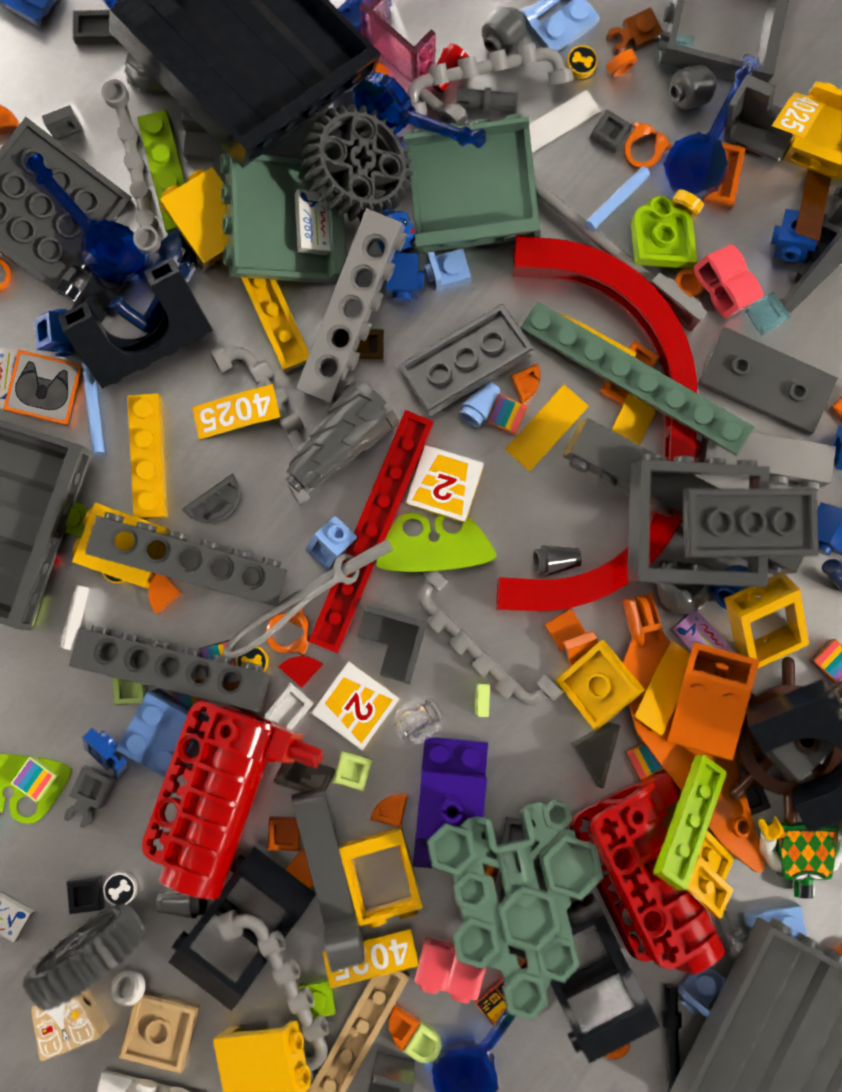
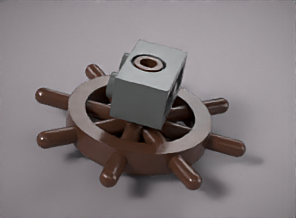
[729,657,842,826]

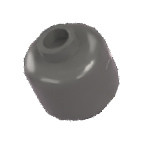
[481,6,526,55]
[669,64,717,110]

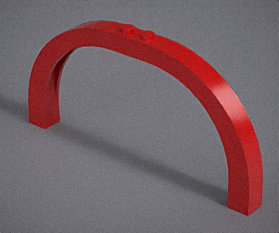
[496,236,701,612]

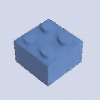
[116,688,210,778]

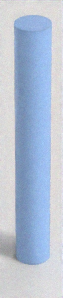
[585,167,650,232]
[81,362,105,455]

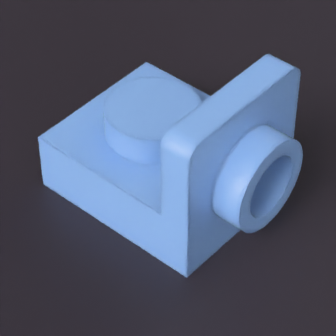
[423,248,471,291]
[305,517,357,571]
[677,967,726,1017]

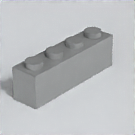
[698,432,836,491]

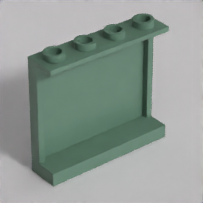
[404,114,541,254]
[220,152,346,284]

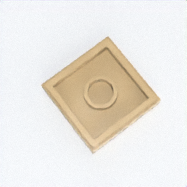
[118,991,200,1074]

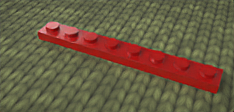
[308,410,434,654]

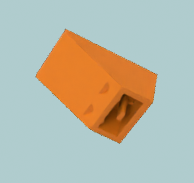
[667,642,760,761]

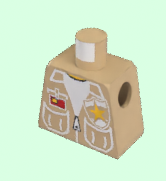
[31,989,109,1062]

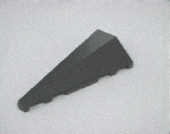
[778,187,842,313]

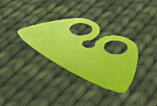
[376,513,497,572]
[0,754,71,824]

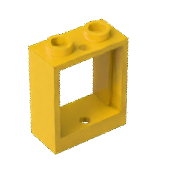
[724,571,809,668]
[339,826,423,928]

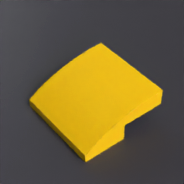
[687,831,734,919]

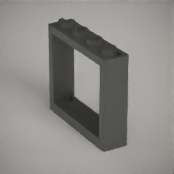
[657,0,789,84]
[628,454,770,587]

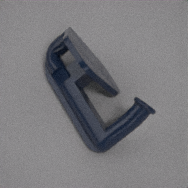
[108,228,197,334]

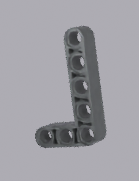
[291,786,365,972]

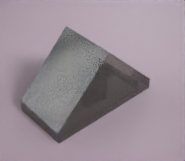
[571,722,620,789]
[273,761,336,792]

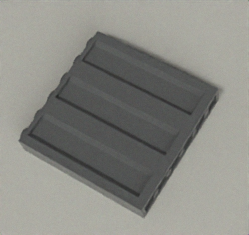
[0,420,93,630]
[670,917,842,1092]

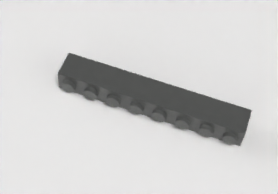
[562,418,804,575]

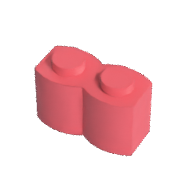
[694,244,763,319]
[414,938,486,1003]

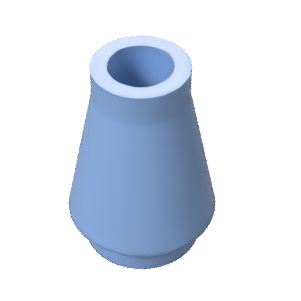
[459,381,500,428]

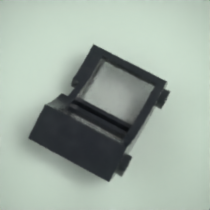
[168,846,316,1011]
[550,893,661,1064]

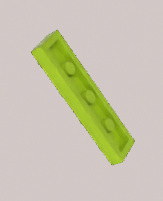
[137,109,186,235]
[653,754,727,890]

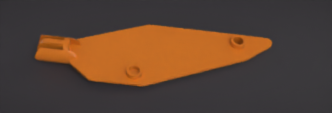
[622,593,765,872]

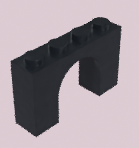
[58,257,213,389]
[746,678,842,832]

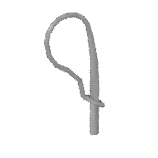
[223,539,393,659]

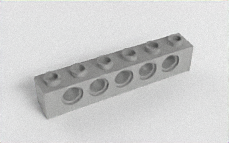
[296,208,407,403]

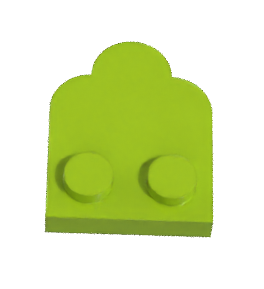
[631,196,698,269]

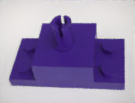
[413,736,488,869]

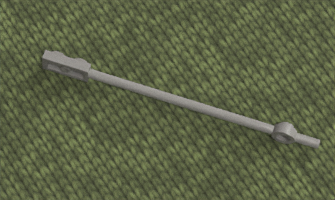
[419,88,708,332]

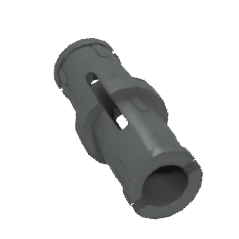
[456,87,518,113]

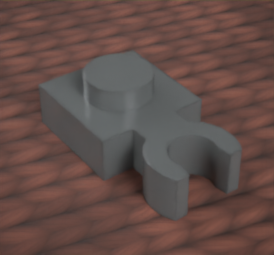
[64,765,115,828]

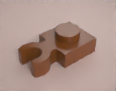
[606,8,663,55]

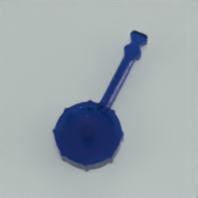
[663,53,760,198]
[353,71,486,148]
[26,154,146,283]
[432,1007,517,1092]

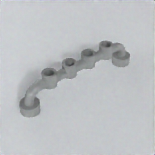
[402,43,574,119]
[101,79,161,255]
[209,345,314,505]
[418,571,563,706]
[218,910,329,1079]

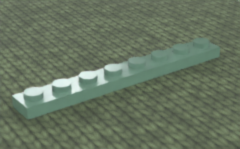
[520,301,754,456]

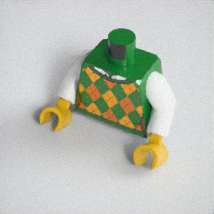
[758,816,842,899]

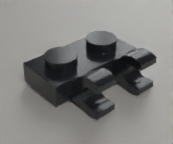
[56,252,131,323]

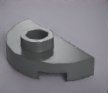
[181,473,240,523]

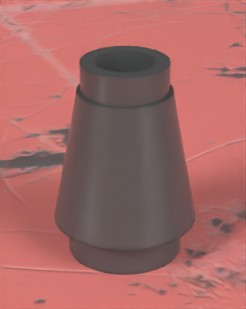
[533,545,582,576]
[156,890,207,919]

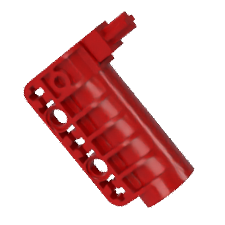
[141,701,324,899]
[570,772,725,975]

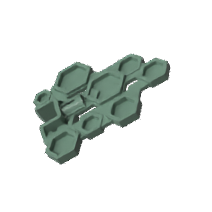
[426,799,604,1021]

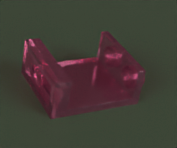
[359,0,436,83]

